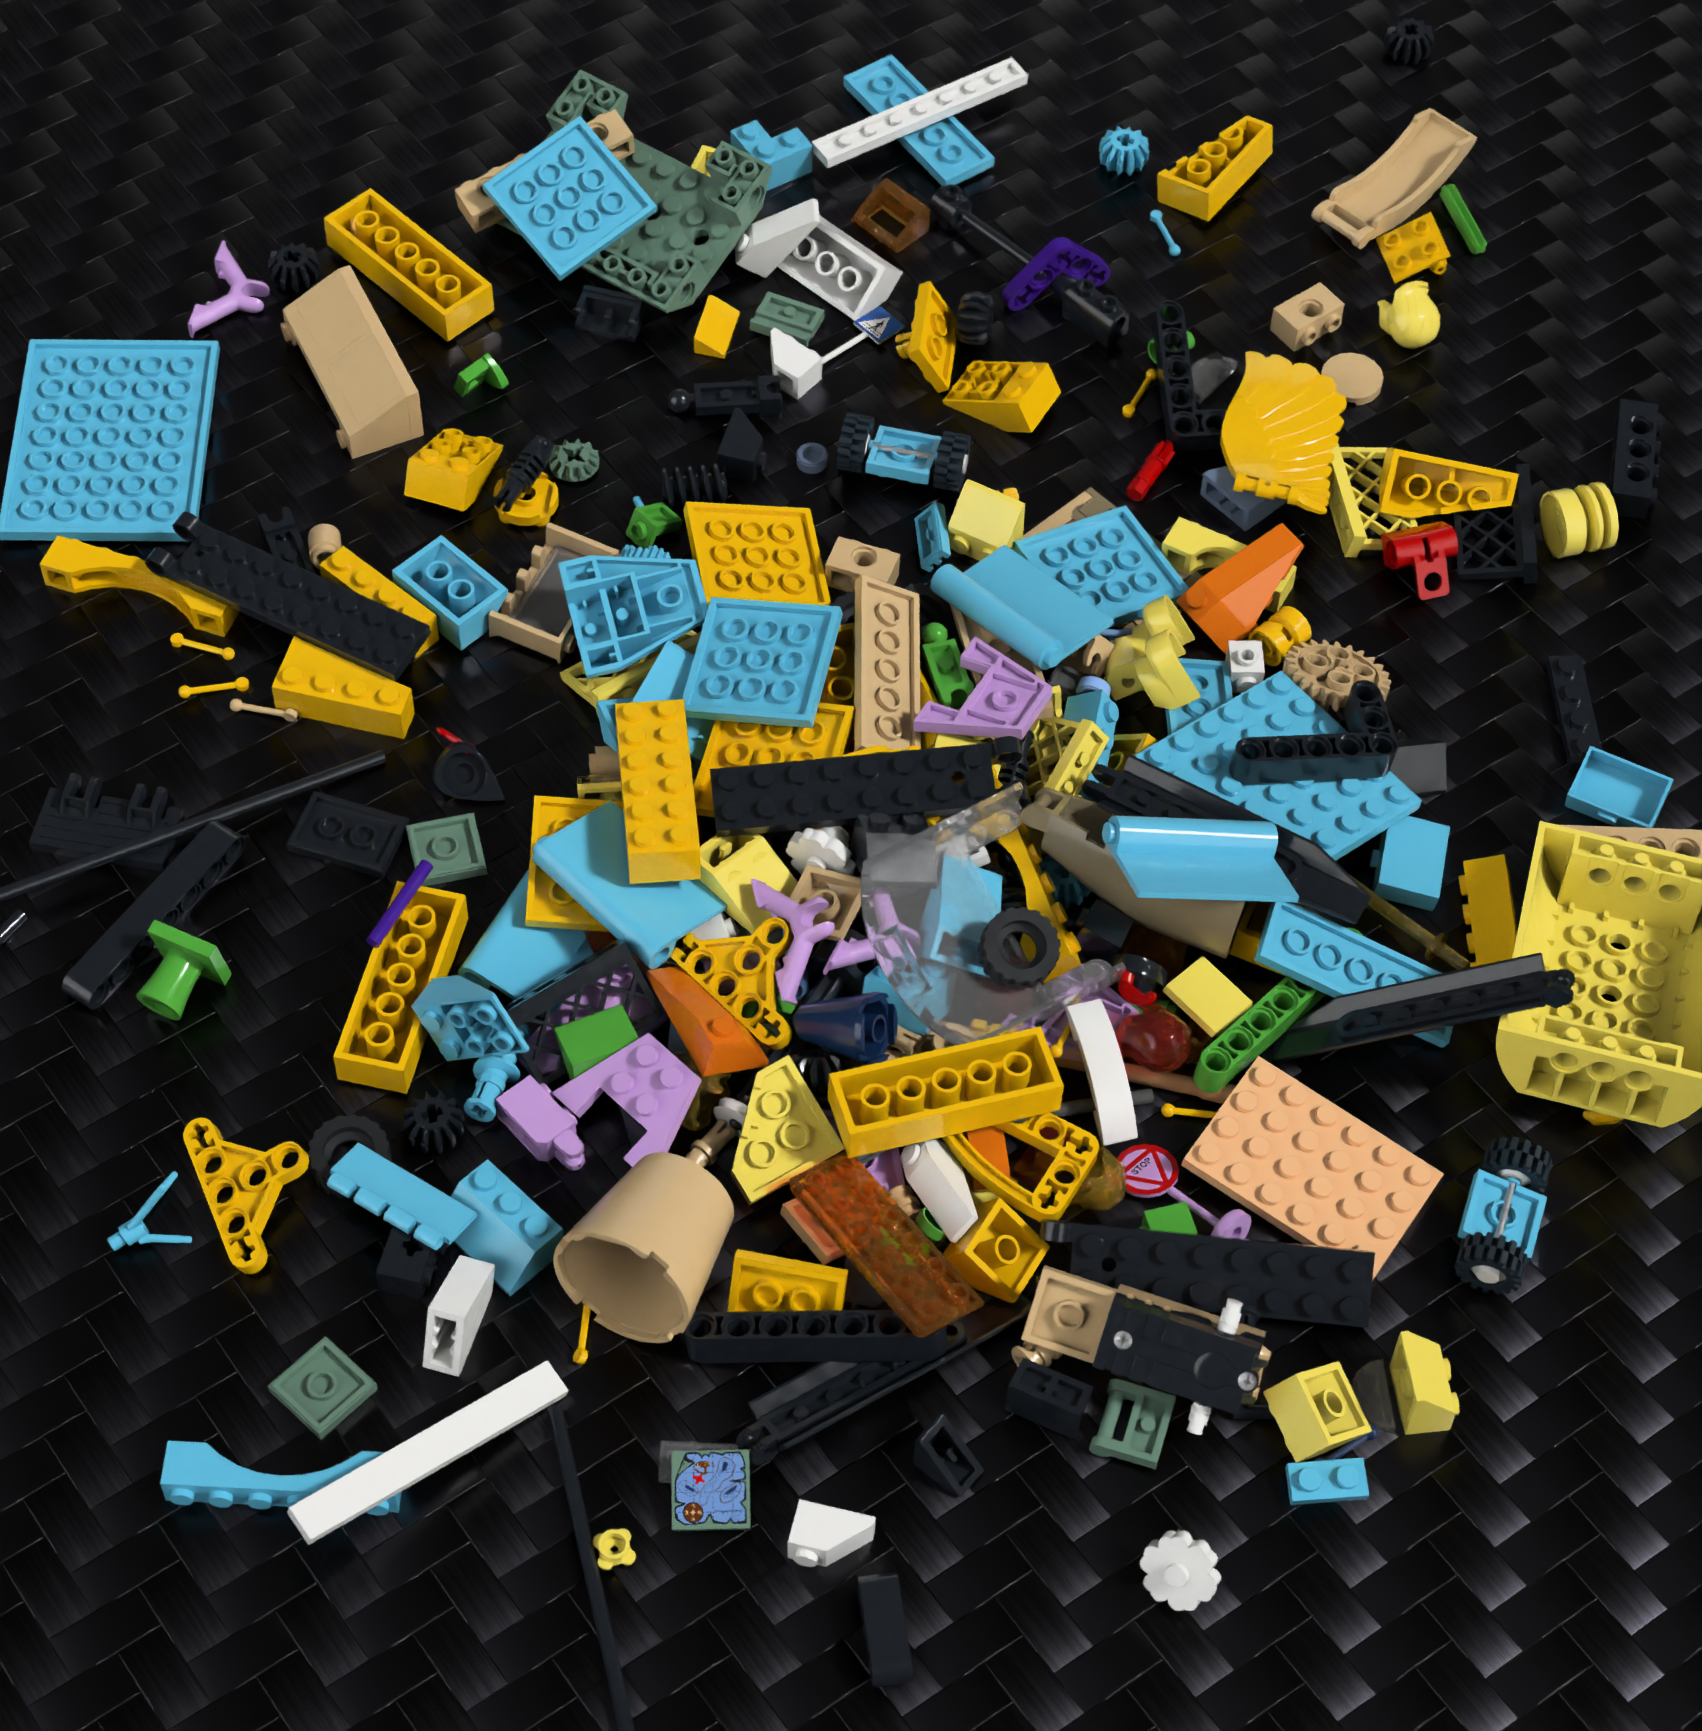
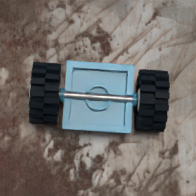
[836,412,971,492]
[1454,1137,1552,1294]

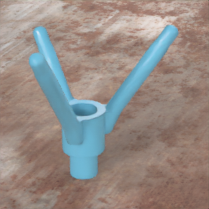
[107,1171,192,1251]

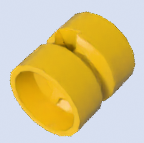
[1249,606,1312,667]

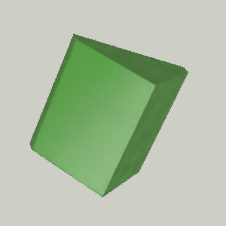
[553,1004,639,1081]

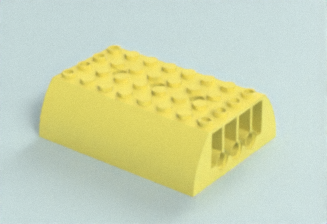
[1496,821,1702,1128]

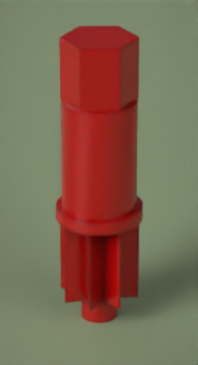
[1126,440,1175,501]

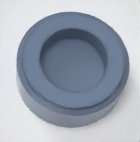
[796,443,828,474]

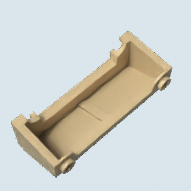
[281,265,424,459]

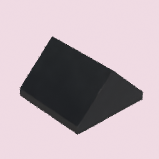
[1390,738,1447,797]

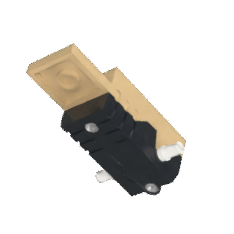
[1021,1265,1271,1435]

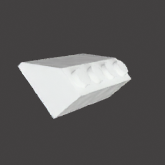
[777,215,903,321]

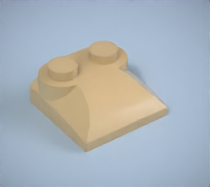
[780,865,870,941]

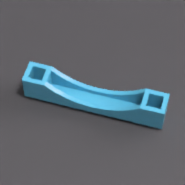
[160,1441,401,1516]

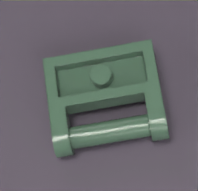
[1089,1379,1176,1470]

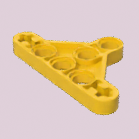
[670,917,794,1050]
[183,1117,309,1274]

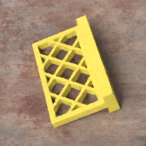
[1327,443,1417,557]
[560,630,701,718]
[1017,716,1109,855]

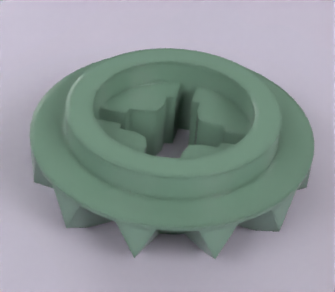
[549,438,600,482]

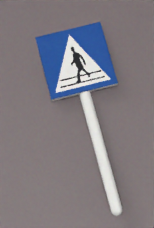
[822,306,905,364]

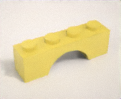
[1161,517,1297,613]

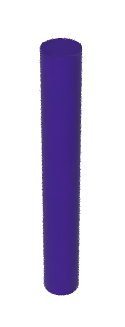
[366,860,433,948]

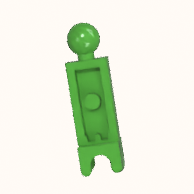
[922,622,974,709]

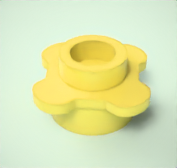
[593,1528,636,1570]

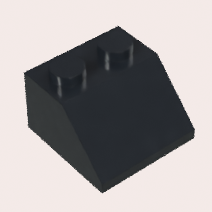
[849,812,936,890]

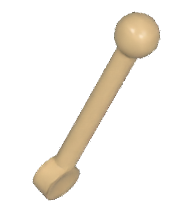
[230,698,298,722]

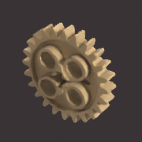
[1282,639,1391,712]

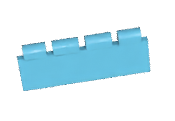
[327,1143,477,1251]

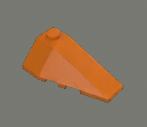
[1176,523,1304,655]
[645,966,769,1077]

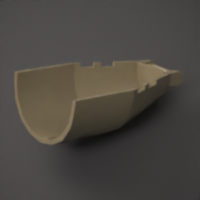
[1021,787,1250,959]

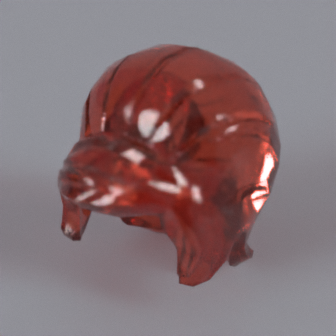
[1115,1002,1192,1073]

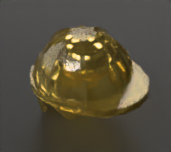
[1068,1146,1126,1211]

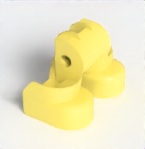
[1103,595,1201,710]

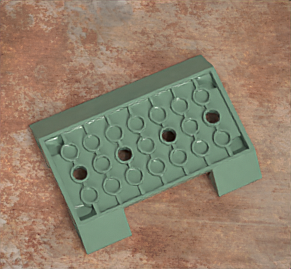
[487,70,772,313]

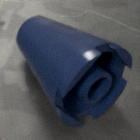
[793,992,898,1065]

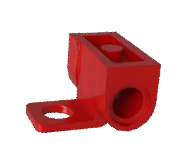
[1381,521,1458,600]

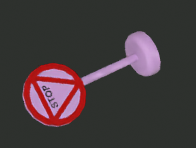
[1113,1144,1252,1239]

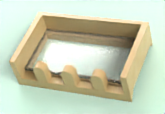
[488,522,619,664]

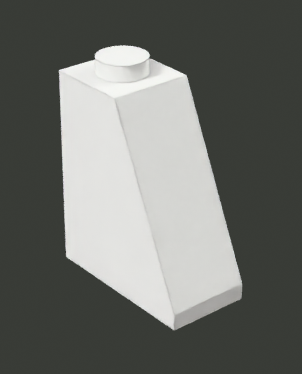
[423,1255,495,1377]

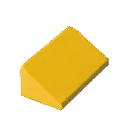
[694,295,739,359]

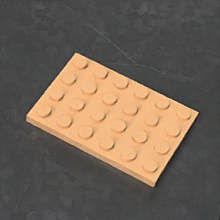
[1181,1056,1444,1281]

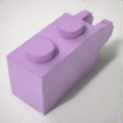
[496,1075,585,1171]

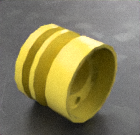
[1539,482,1619,559]

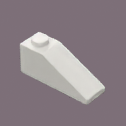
[734,198,820,278]
[900,1138,978,1243]

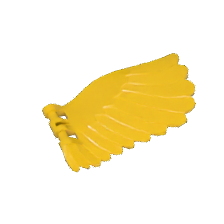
[1220,351,1346,515]

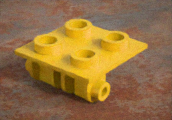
[1376,212,1451,283]

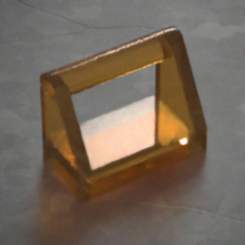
[852,178,930,253]

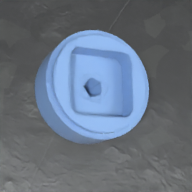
[1076,676,1112,697]

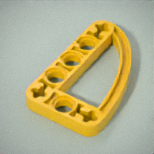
[942,1112,1099,1222]

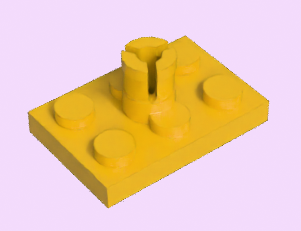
[895,281,957,393]
[727,1249,848,1312]

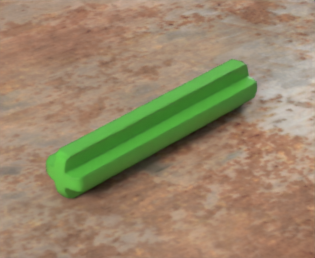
[1440,183,1487,255]

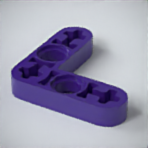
[1002,237,1111,311]

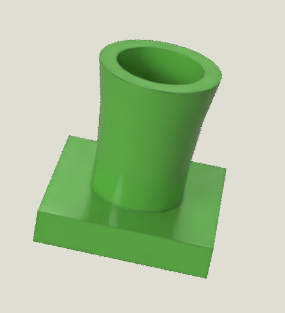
[136,919,232,1020]

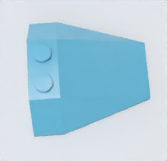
[558,555,708,679]

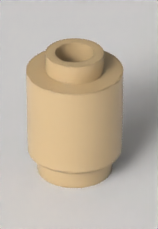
[308,524,342,569]
[589,746,620,775]

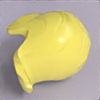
[1378,281,1440,349]

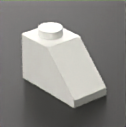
[788,1499,876,1567]

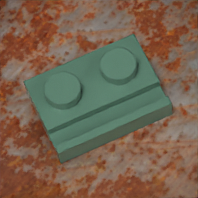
[750,292,825,347]

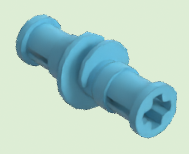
[464,1024,531,1122]

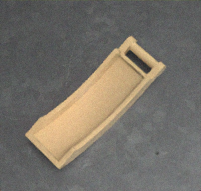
[1312,108,1477,249]

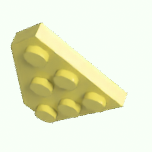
[730,1055,845,1205]

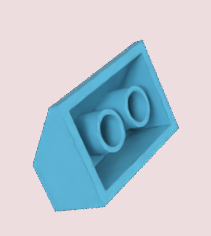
[392,535,508,651]
[451,1159,564,1297]

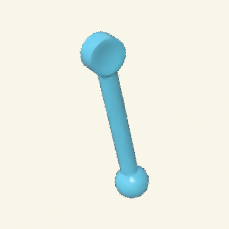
[1150,210,1181,256]

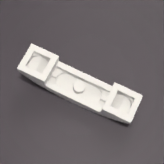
[1065,999,1138,1147]

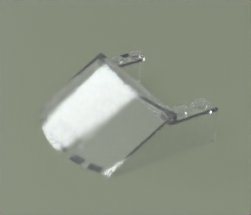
[861,782,1126,1045]

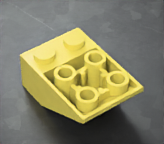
[699,834,798,938]

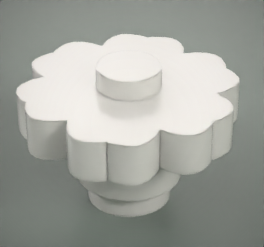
[786,826,856,876]
[1140,1530,1221,1611]

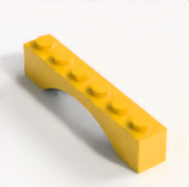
[40,535,240,637]
[967,777,1082,983]

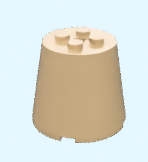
[553,1152,734,1343]

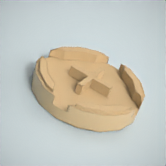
[1321,353,1384,406]

